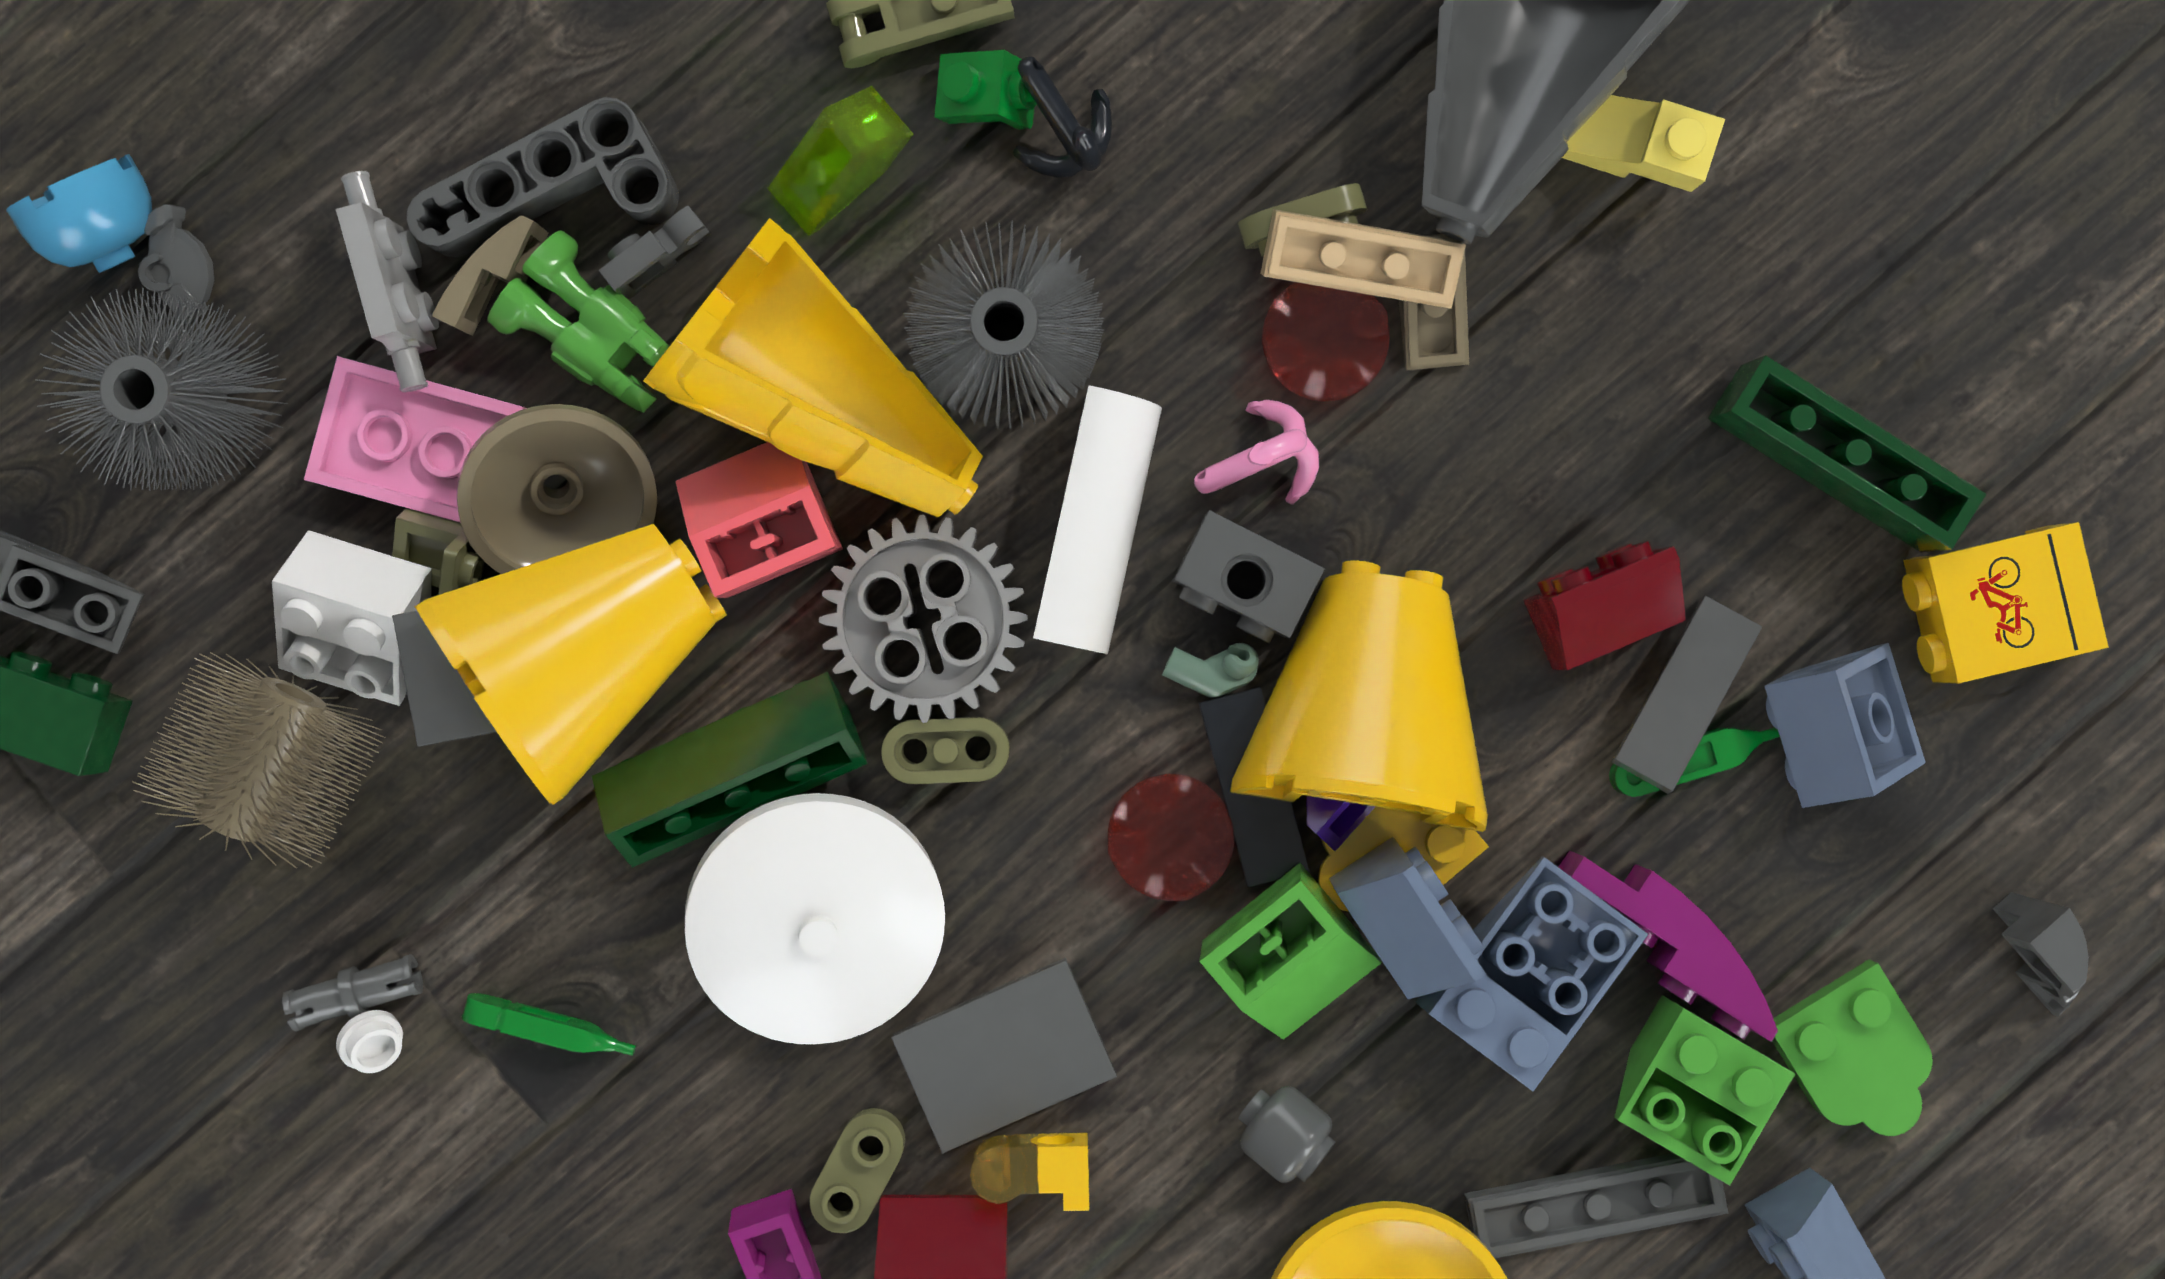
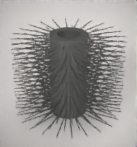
[904,221,1104,430]
[35,288,288,491]

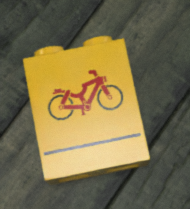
[1902,522,2109,684]

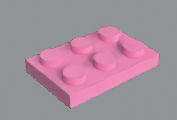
[304,356,527,522]

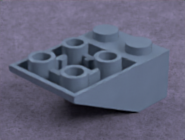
[1416,856,1648,1091]

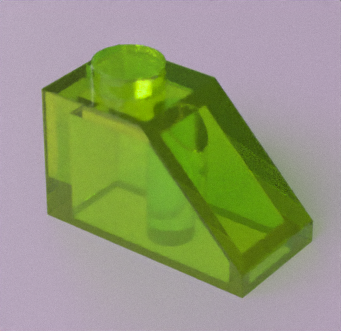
[767,86,914,236]

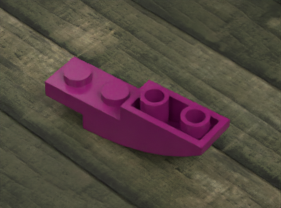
[1558,850,1778,1042]

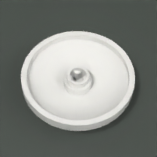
[685,793,945,1044]

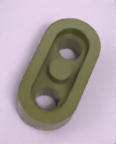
[1238,183,1367,257]
[881,717,1010,784]
[810,1108,905,1233]

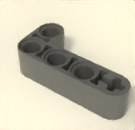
[407,97,679,257]

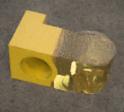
[970,1133,1089,1211]

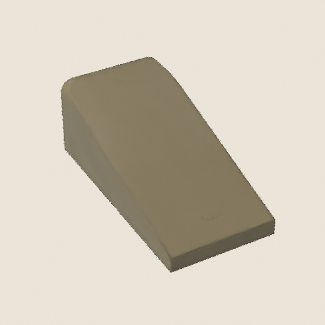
[1399,234,1469,370]

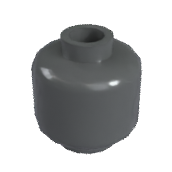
[1238,1086,1336,1183]

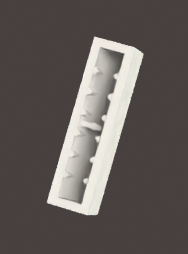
[1033,385,1162,654]

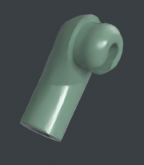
[1162,643,1259,698]

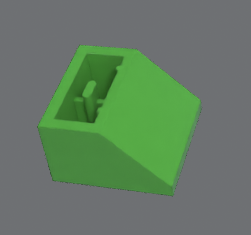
[1199,863,1382,1040]
[1615,995,1795,1186]

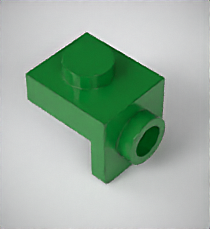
[934,50,1037,130]

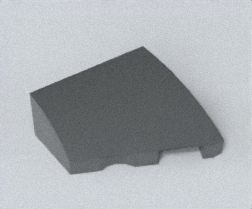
[1993,892,2089,1017]

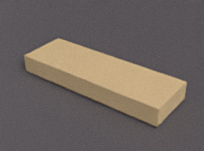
[1260,209,1466,309]

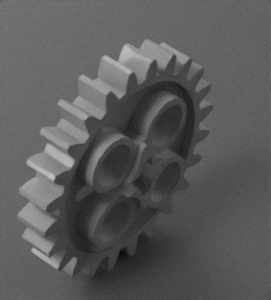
[819,515,1028,723]

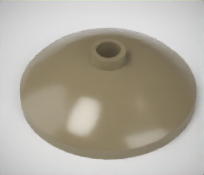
[457,404,657,574]

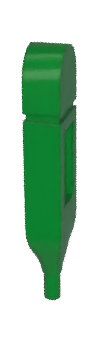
[1609,727,1780,797]
[462,993,636,1056]

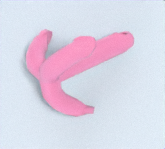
[1194,400,1319,505]

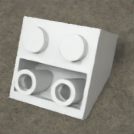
[272,530,431,706]

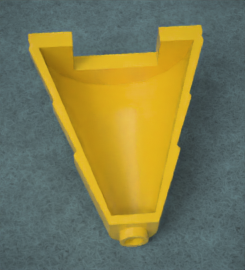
[643,218,983,517]

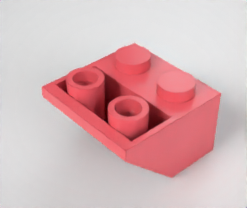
[675,442,843,598]

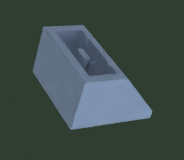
[1329,837,1486,999]
[1745,1168,1885,1279]

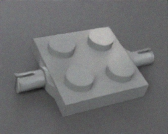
[336,171,439,392]

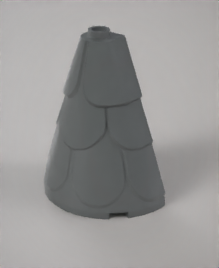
[1422,0,1690,244]

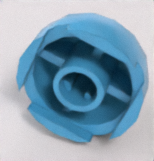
[6,154,152,273]

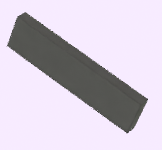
[1464,1153,1729,1258]

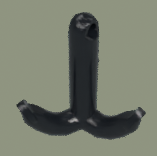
[1013,56,1112,178]

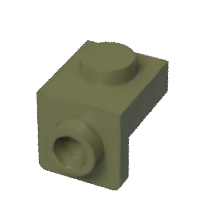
[392,508,485,595]

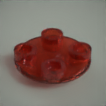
[1262,282,1390,401]
[1108,774,1234,901]

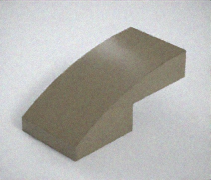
[432,215,549,336]

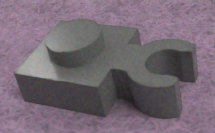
[599,206,711,300]

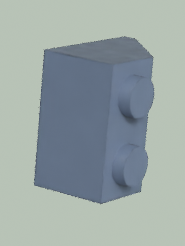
[1764,643,1926,808]

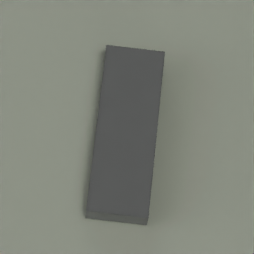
[1611,596,1762,794]

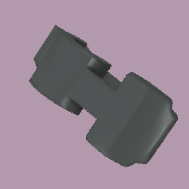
[138,204,215,323]

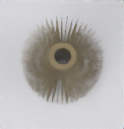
[132,652,386,868]

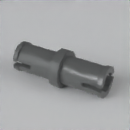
[282,954,423,1031]

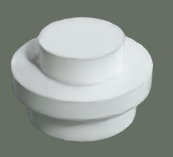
[336,1010,403,1073]

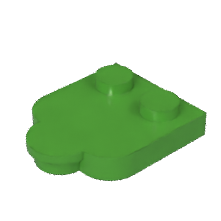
[1772,959,1933,1136]

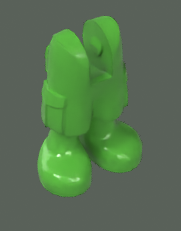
[487,230,669,413]

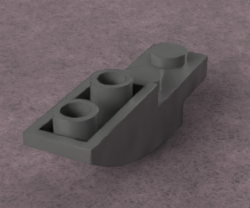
[0,530,145,654]

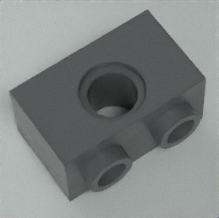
[1172,510,1325,643]

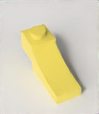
[1562,95,1725,192]

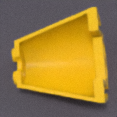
[414,524,727,805]
[1230,561,1488,832]

